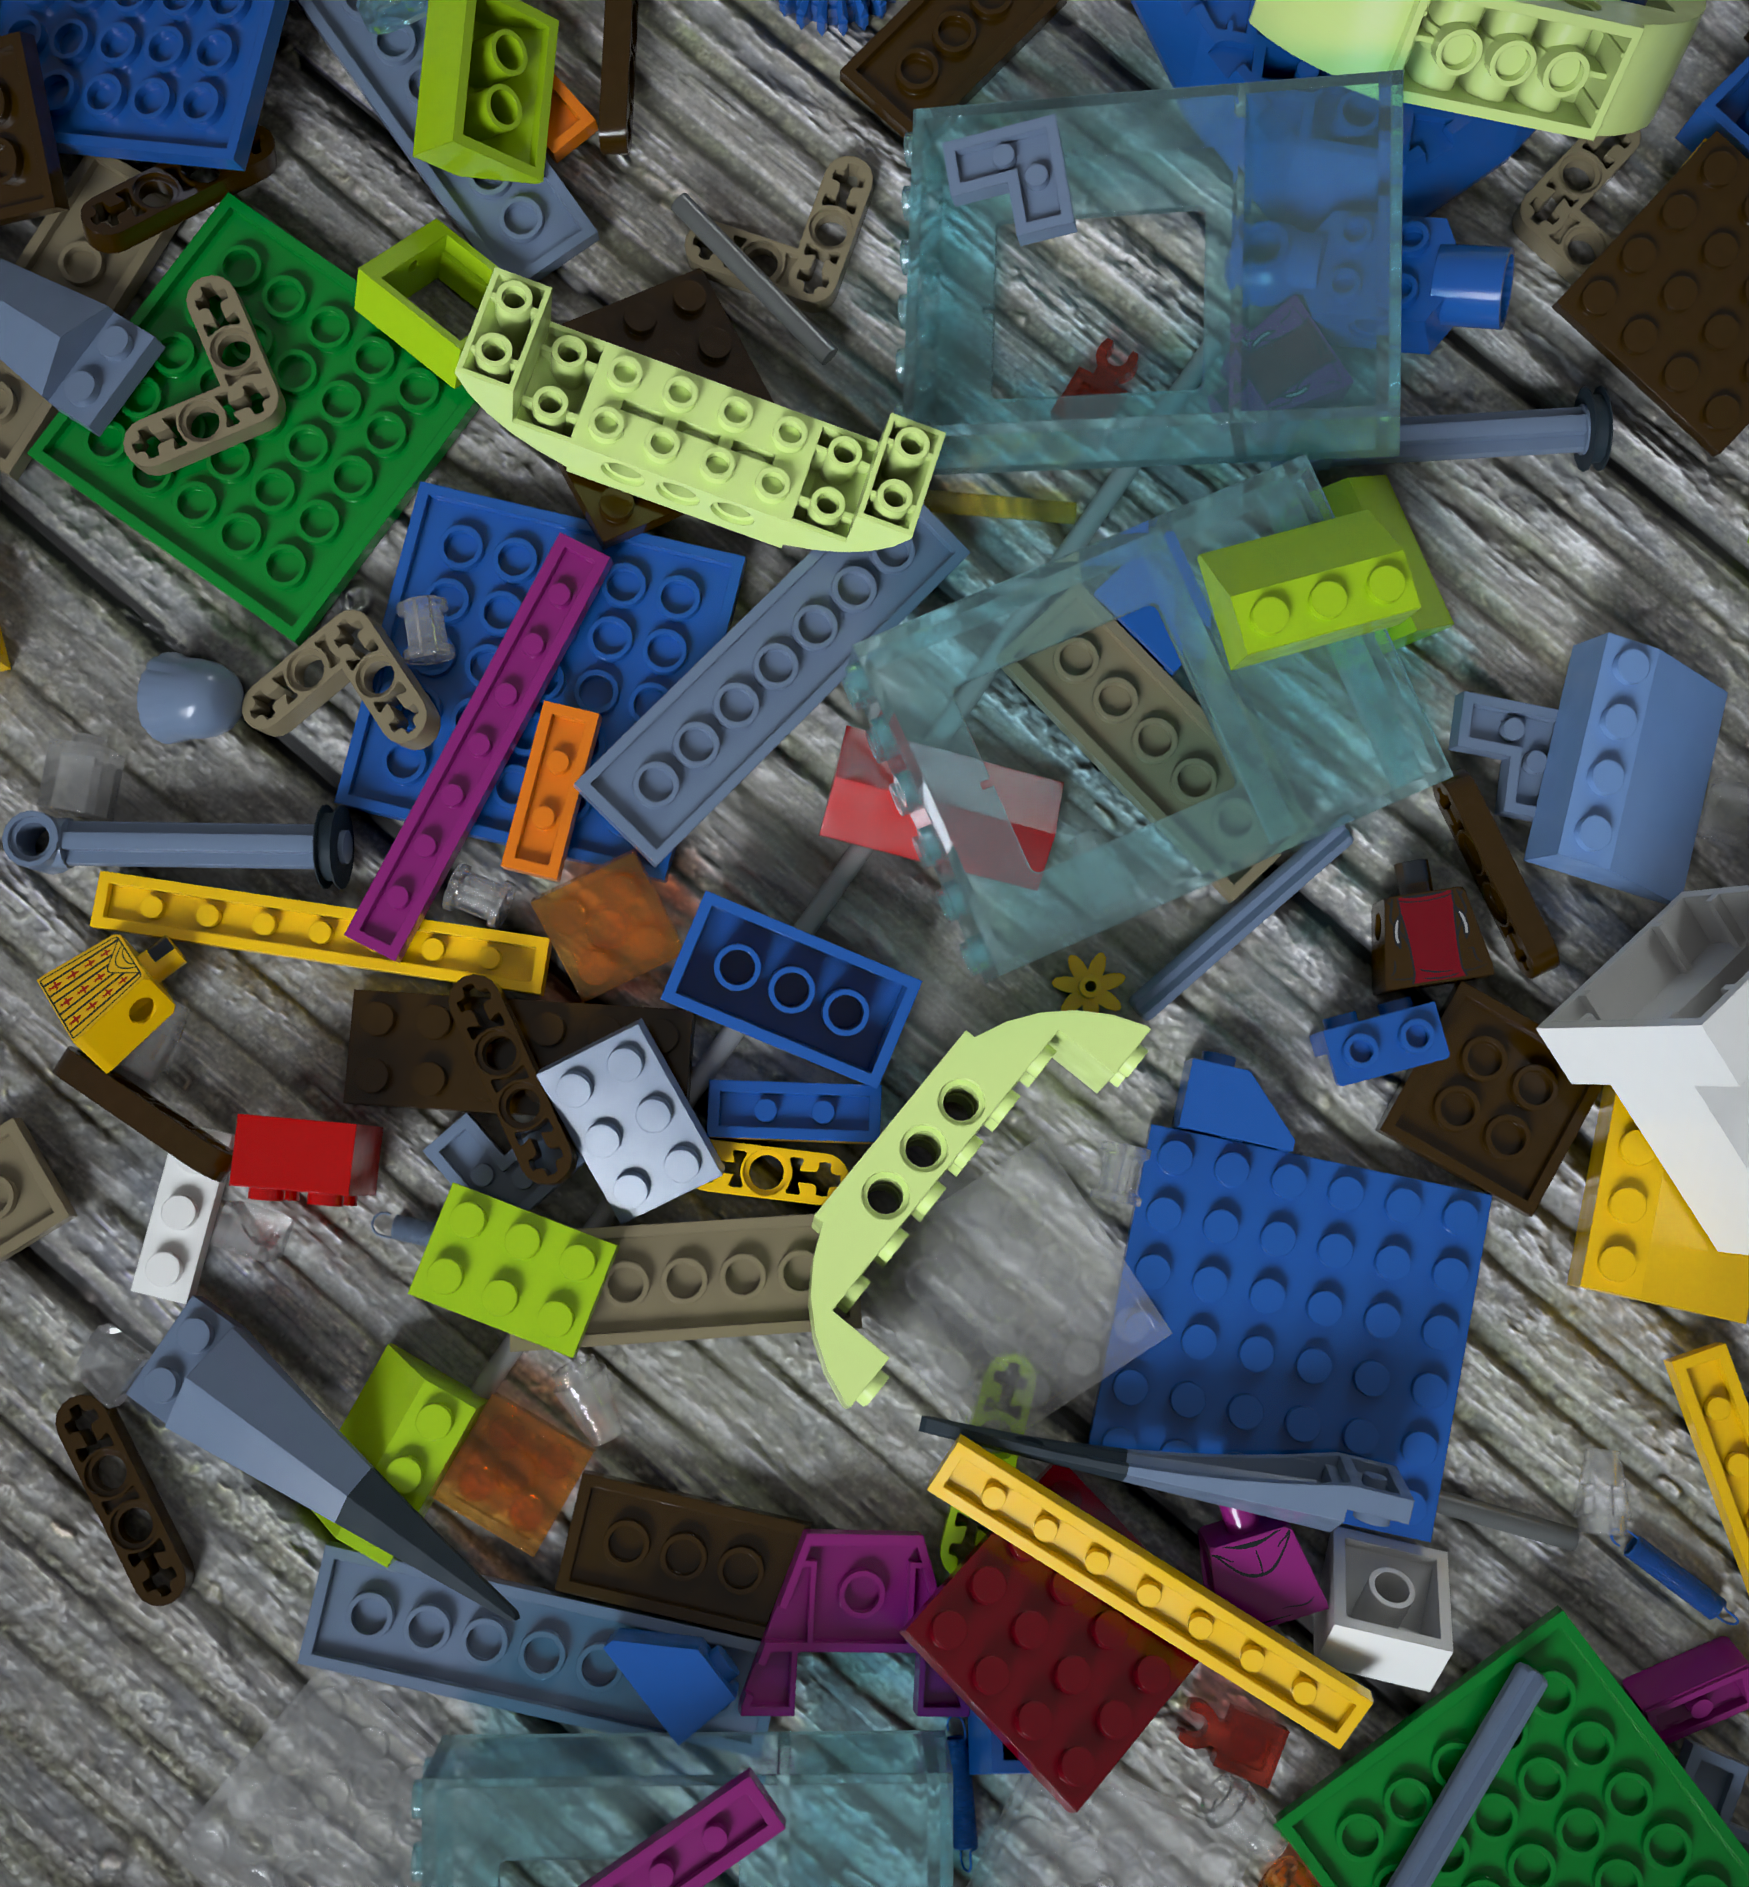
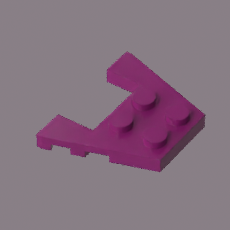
[738,1529,970,1717]

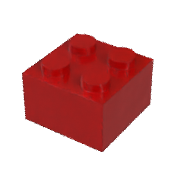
[229,1114,383,1207]

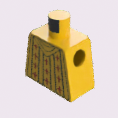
[37,934,188,1074]

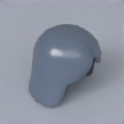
[137,652,244,744]

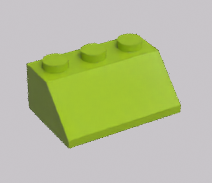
[413,0,559,184]
[1284,475,1454,668]
[1197,509,1422,671]
[312,1343,490,1568]

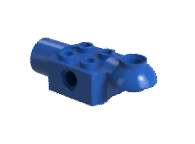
[1225,212,1515,355]

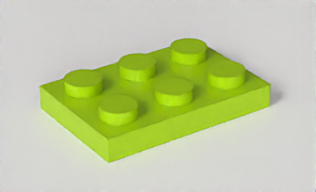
[408,1182,620,1358]

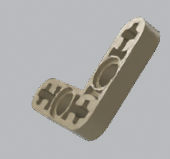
[1512,130,1641,285]
[684,155,873,313]
[123,275,286,476]
[242,609,441,750]

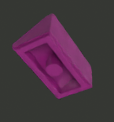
[1622,1636,1749,1745]

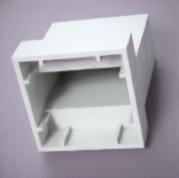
[1536,885,1749,1255]

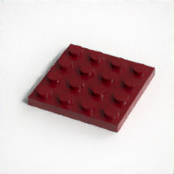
[899,1464,1199,1813]

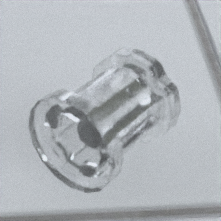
[396,595,456,666]
[442,863,516,930]
[1090,1140,1151,1208]

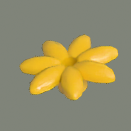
[1052,952,1126,1013]

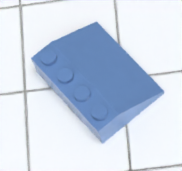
[1523,632,1728,905]

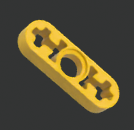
[697,1139,849,1205]

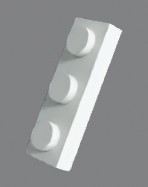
[131,1125,235,1304]

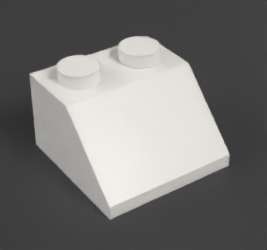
[1314,1527,1453,1692]

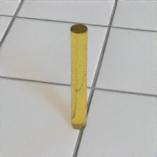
[923,489,1077,524]

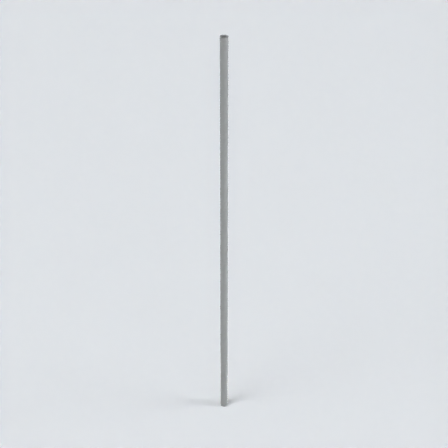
[470,337,1223,1399]

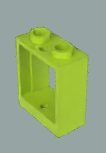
[354,218,499,389]

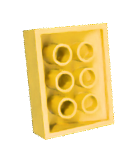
[1567,1085,1749,1324]

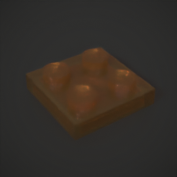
[530,849,683,1003]
[433,1392,596,1557]

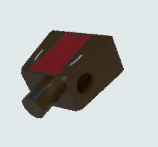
[1371,859,1495,996]

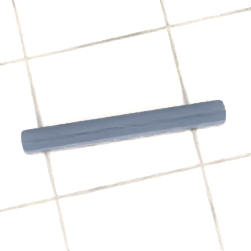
[1129,820,1354,1021]
[1386,1662,1548,1887]

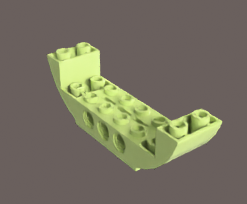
[1249,0,1706,141]
[455,267,946,552]
[808,1010,1151,1409]

